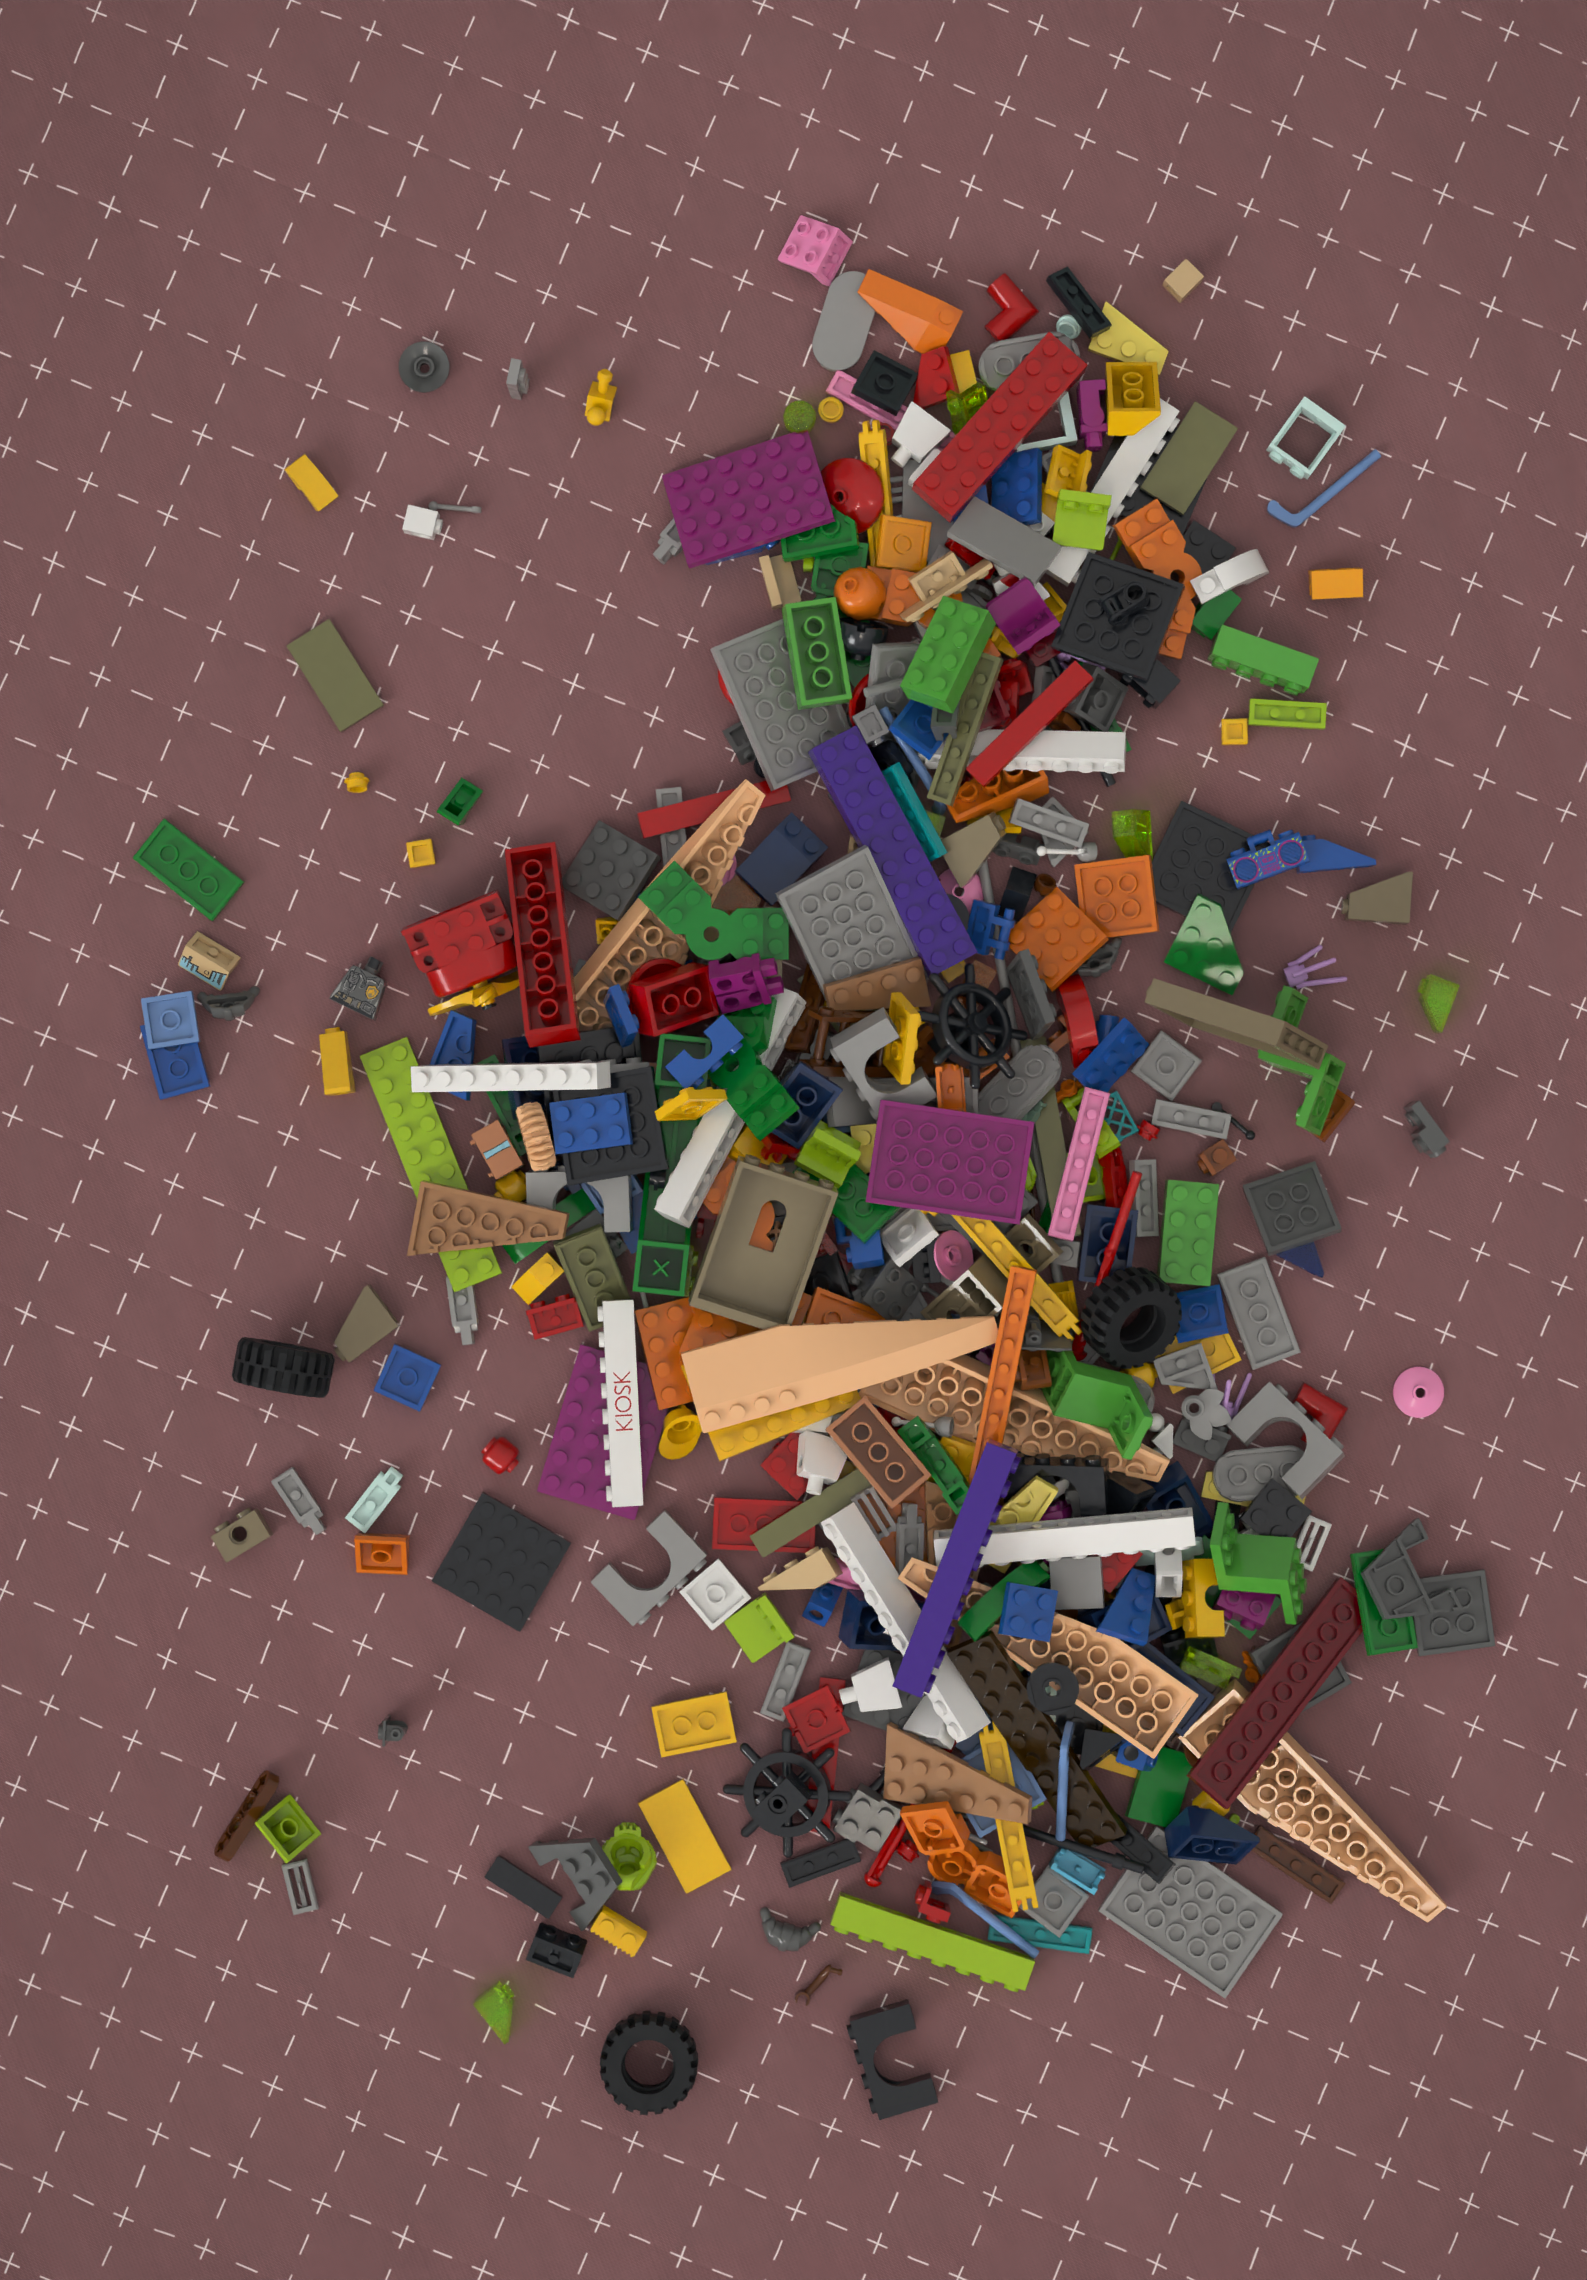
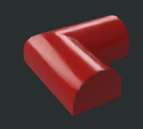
[984,273,1039,341]
[1292,1382,1348,1443]

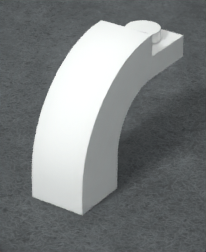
[1190,549,1269,604]

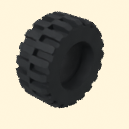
[1081,1267,1182,1369]
[232,1337,335,1398]
[600,2011,698,2115]

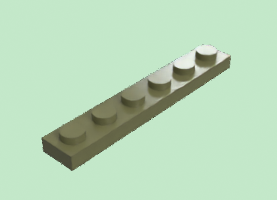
[927,652,1004,807]

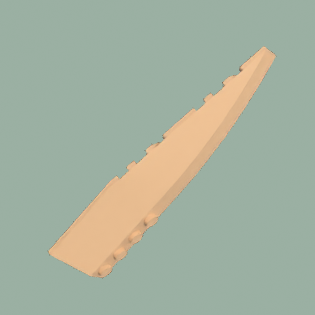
[574,779,765,1031]
[681,1316,998,1433]
[859,1354,1170,1482]
[897,1557,1198,1759]
[1178,1679,1447,1923]

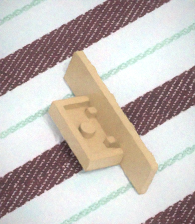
[899,551,993,622]

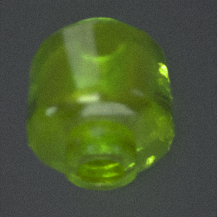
[783,400,816,433]

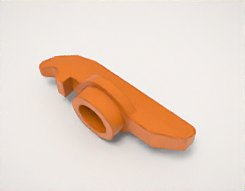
[1056,1079,1084,1103]
[1242,1651,1261,1683]

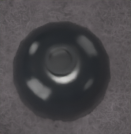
[840,618,889,660]

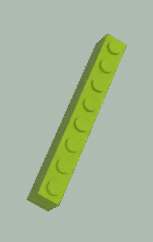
[830,1892,1035,1992]

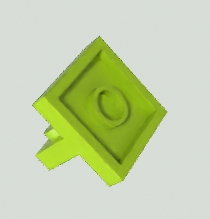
[794,1120,862,1188]

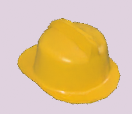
[658,1404,702,1460]

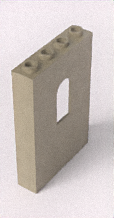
[1145,978,1328,1070]
[688,1154,838,1329]

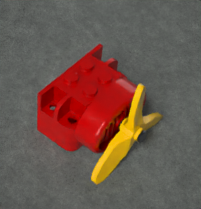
[401,889,519,1016]

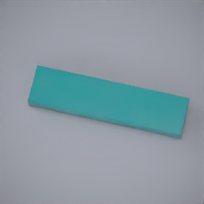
[882,762,947,862]
[987,1913,1093,1954]

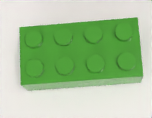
[900,596,996,714]
[782,597,852,710]
[1207,624,1319,696]
[1157,1180,1219,1286]

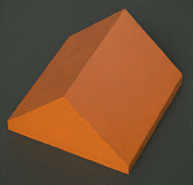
[354,1533,410,1575]

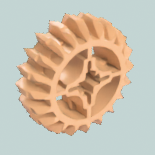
[516,1102,556,1171]

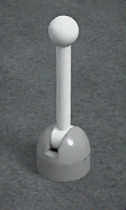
[1037,842,1097,863]
[891,1416,954,1438]

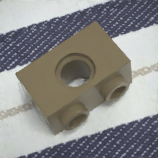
[211,1508,273,1563]

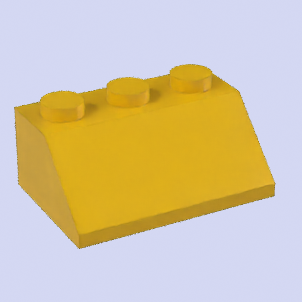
[1105,362,1161,436]

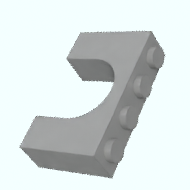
[830,1007,937,1121]
[526,1165,633,1232]
[1226,1382,1345,1500]
[591,1509,708,1626]

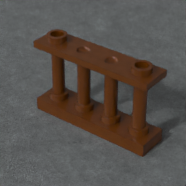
[799,1006,894,1077]

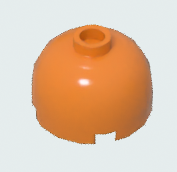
[834,567,886,620]

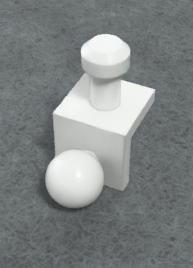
[1149,1413,1174,1459]

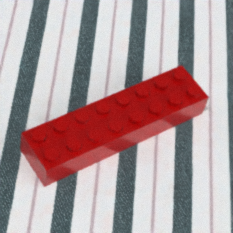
[912,332,1088,523]
[505,842,581,1048]

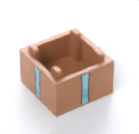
[470,1120,526,1180]

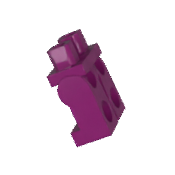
[1076,379,1107,452]
[708,953,784,1014]

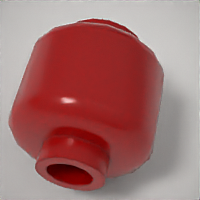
[481,1437,519,1475]

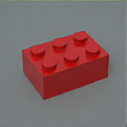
[629,962,719,1037]

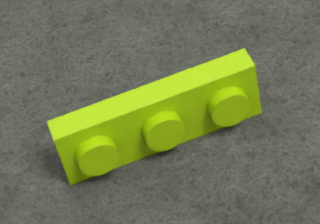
[1248,699,1327,730]

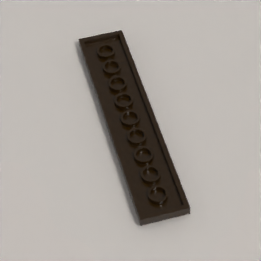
[947,1630,1127,1848]

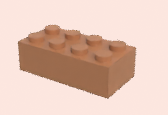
[825,1396,932,1509]

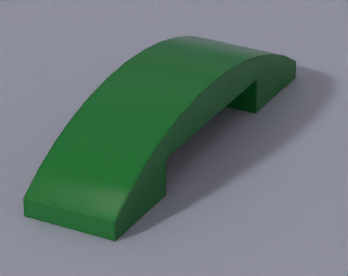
[477,1054,526,1157]
[502,1188,596,1264]
[897,1416,970,1515]
[957,1561,1050,1642]

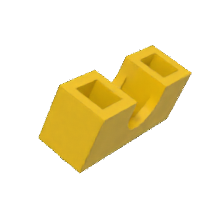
[1181,1559,1225,1638]

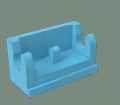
[1049,1847,1106,1895]

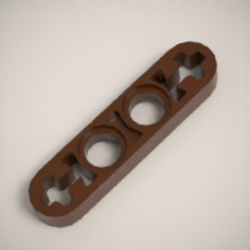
[214,1770,279,1862]

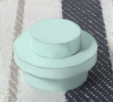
[1056,315,1082,339]

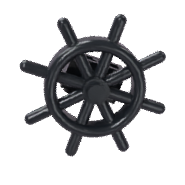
[918,963,1028,1089]
[723,1728,853,1858]

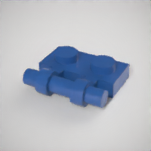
[967,899,1015,960]

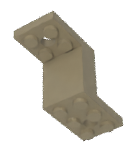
[920,1214,1063,1320]

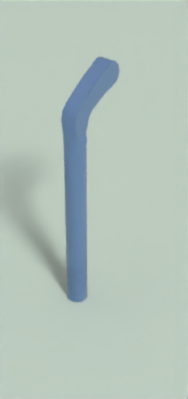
[1267,449,1381,528]
[879,706,946,817]
[1055,1721,1074,1841]
[931,1881,1039,1959]

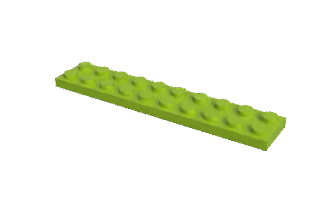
[360,1037,502,1293]

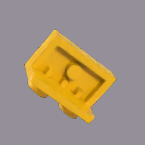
[1044,444,1092,498]

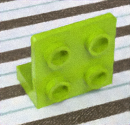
[1052,489,1112,551]
[724,1592,795,1663]

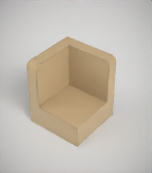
[1162,259,1204,303]

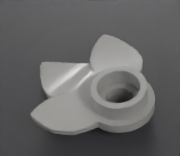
[1181,1389,1231,1440]

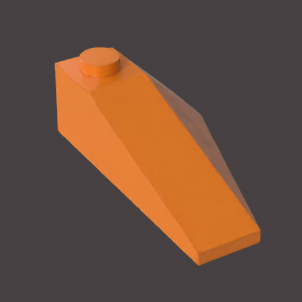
[857,269,963,354]
[945,769,1049,823]

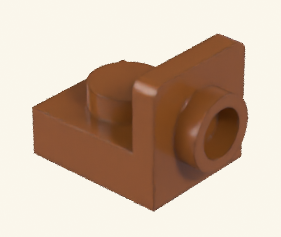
[1048,1015,1069,1053]
[1196,1139,1237,1177]

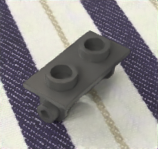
[993,833,1044,866]
[378,1714,408,1747]

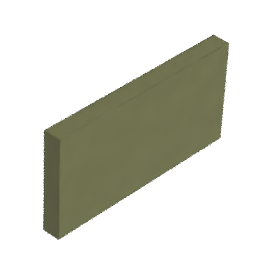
[1140,401,1238,516]
[286,619,384,733]
[553,1223,636,1332]

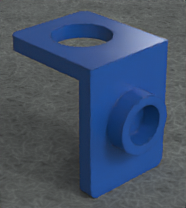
[802,1583,843,1627]
[1116,1741,1158,1771]

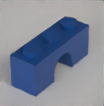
[665,1015,744,1090]

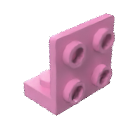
[778,215,853,287]

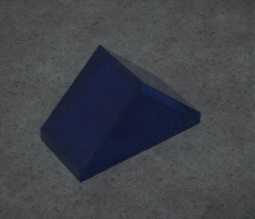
[1274,1241,1324,1278]

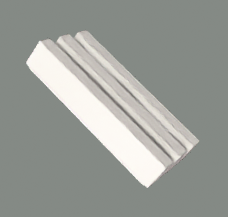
[1296,1515,1332,1572]

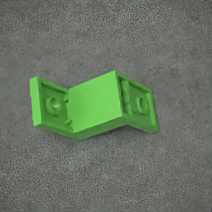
[1257,985,1346,1136]
[1041,1350,1153,1460]
[1210,1502,1307,1625]

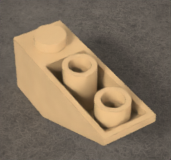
[758,1546,843,1591]

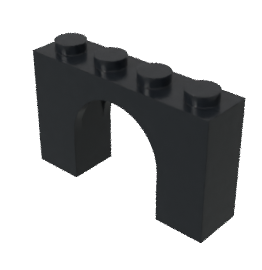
[1004,1453,1111,1517]
[846,1999,938,2120]

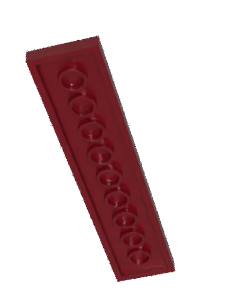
[1186,1577,1363,1809]

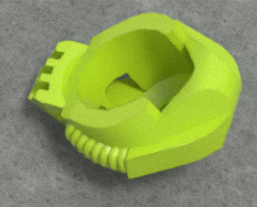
[602,1822,657,1891]

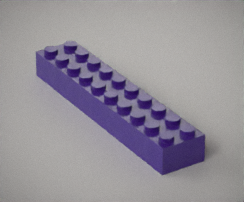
[808,725,977,978]
[892,1439,1021,1698]

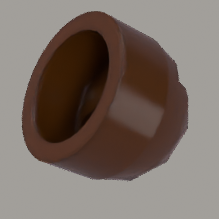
[1034,873,1056,896]

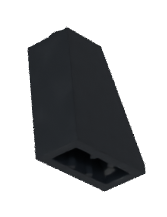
[1109,1471,1157,1515]

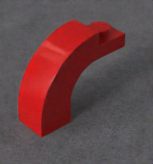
[1055,974,1099,1068]

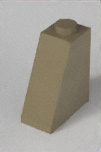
[941,811,1006,888]
[1341,872,1413,925]
[334,1285,400,1363]

